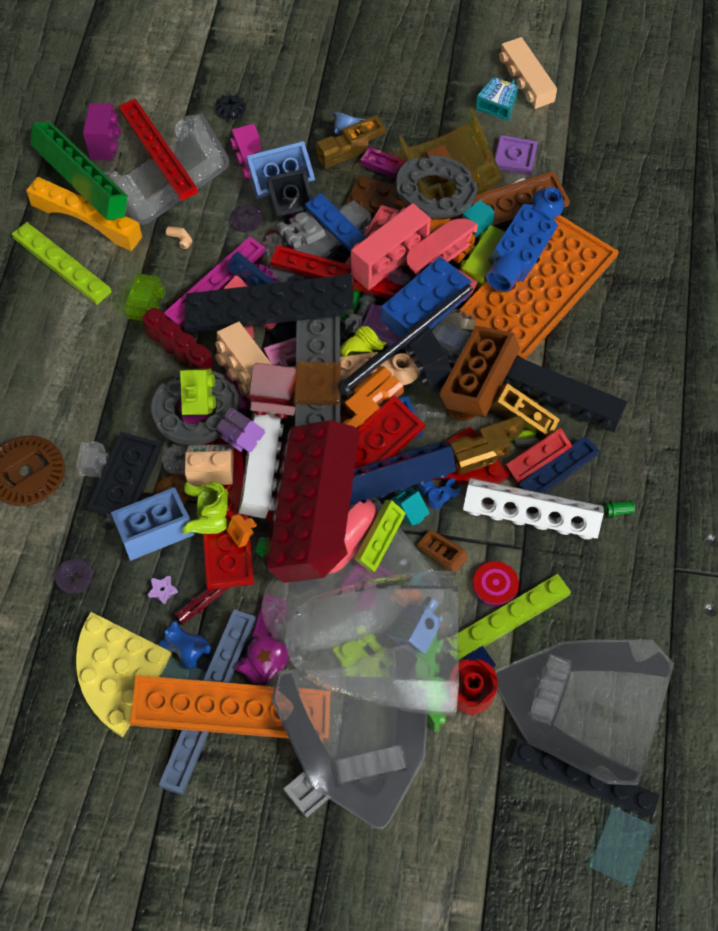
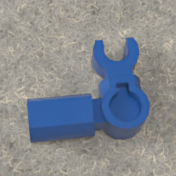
[415,478,462,509]

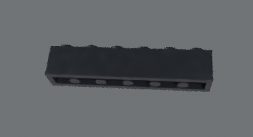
[501,356,628,433]

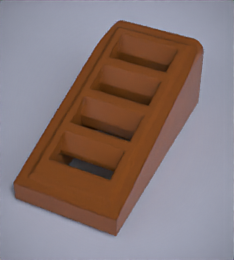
[416,529,468,574]

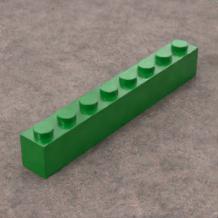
[30,121,128,221]

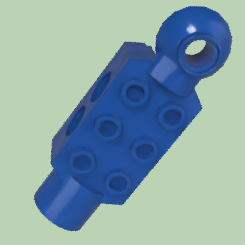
[486,187,564,292]

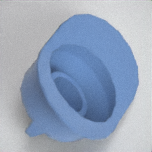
[331,112,365,136]

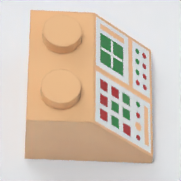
[185,444,233,486]

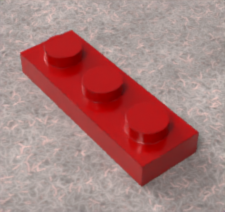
[504,428,573,483]

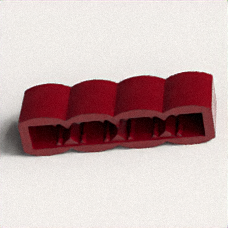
[142,307,214,371]

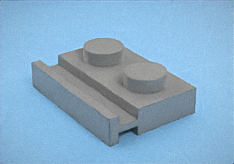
[283,770,331,818]

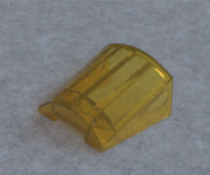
[399,108,503,200]

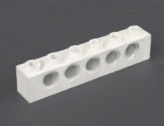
[463,478,604,539]

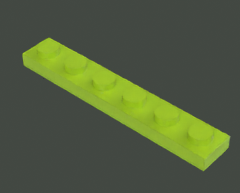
[12,222,112,305]
[442,574,571,665]

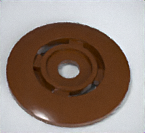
[0,436,65,506]

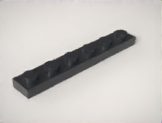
[510,738,660,820]

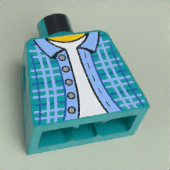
[476,76,518,121]

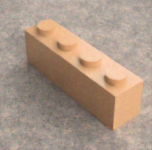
[499,37,557,109]

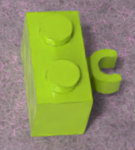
[180,369,216,415]

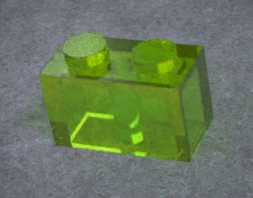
[124,273,165,321]

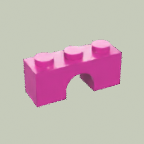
[230,124,261,186]

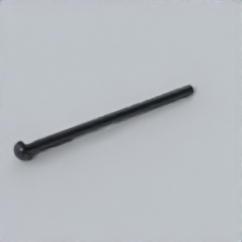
[338,284,473,396]

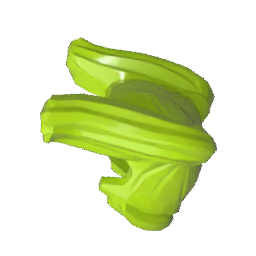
[182,481,228,534]

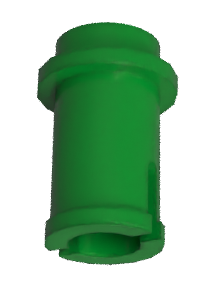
[605,500,635,518]

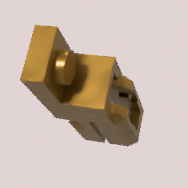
[316,115,386,170]
[449,416,524,475]

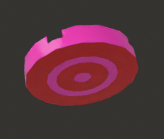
[472,561,519,607]

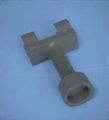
[344,292,377,342]

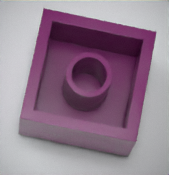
[83,103,121,161]

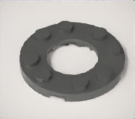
[396,155,477,219]
[151,371,239,445]

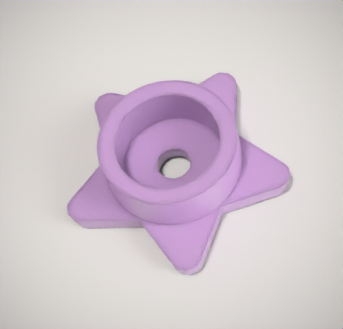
[148,576,178,604]

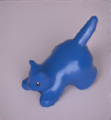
[159,621,211,669]

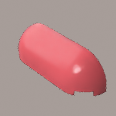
[407,219,477,275]
[329,499,379,574]

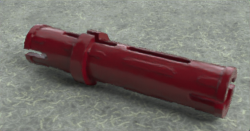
[173,587,230,626]

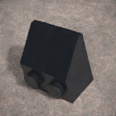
[266,169,313,221]

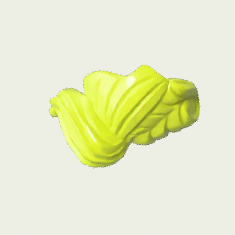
[340,326,387,357]

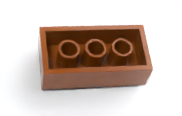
[439,326,520,418]

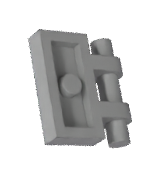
[277,210,326,249]

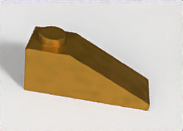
[490,383,560,436]

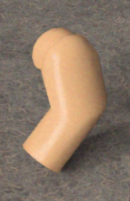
[166,226,192,249]

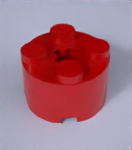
[447,659,498,716]

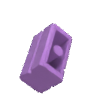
[217,408,265,452]

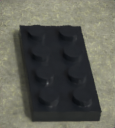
[88,432,163,518]

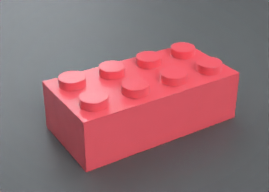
[351,203,431,290]

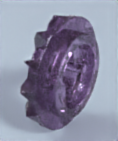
[231,204,263,232]
[55,559,93,595]

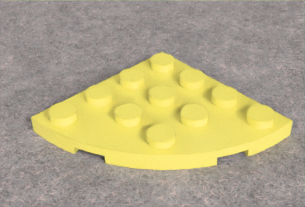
[76,612,173,737]

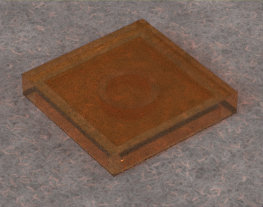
[295,362,341,405]

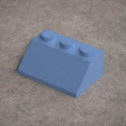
[246,141,315,199]
[111,487,195,561]

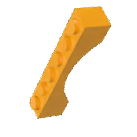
[26,177,142,252]

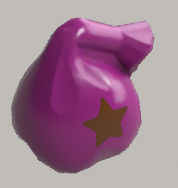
[234,636,289,686]

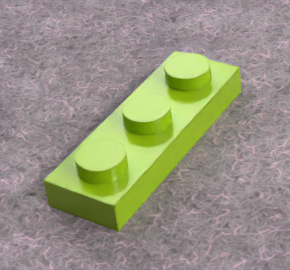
[354,500,406,572]

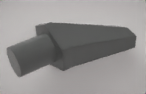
[513,436,542,449]

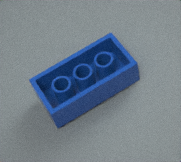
[380,256,471,338]

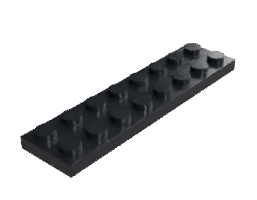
[184,274,354,333]

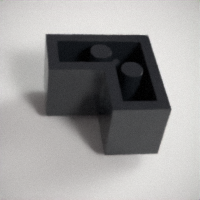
[404,326,451,392]

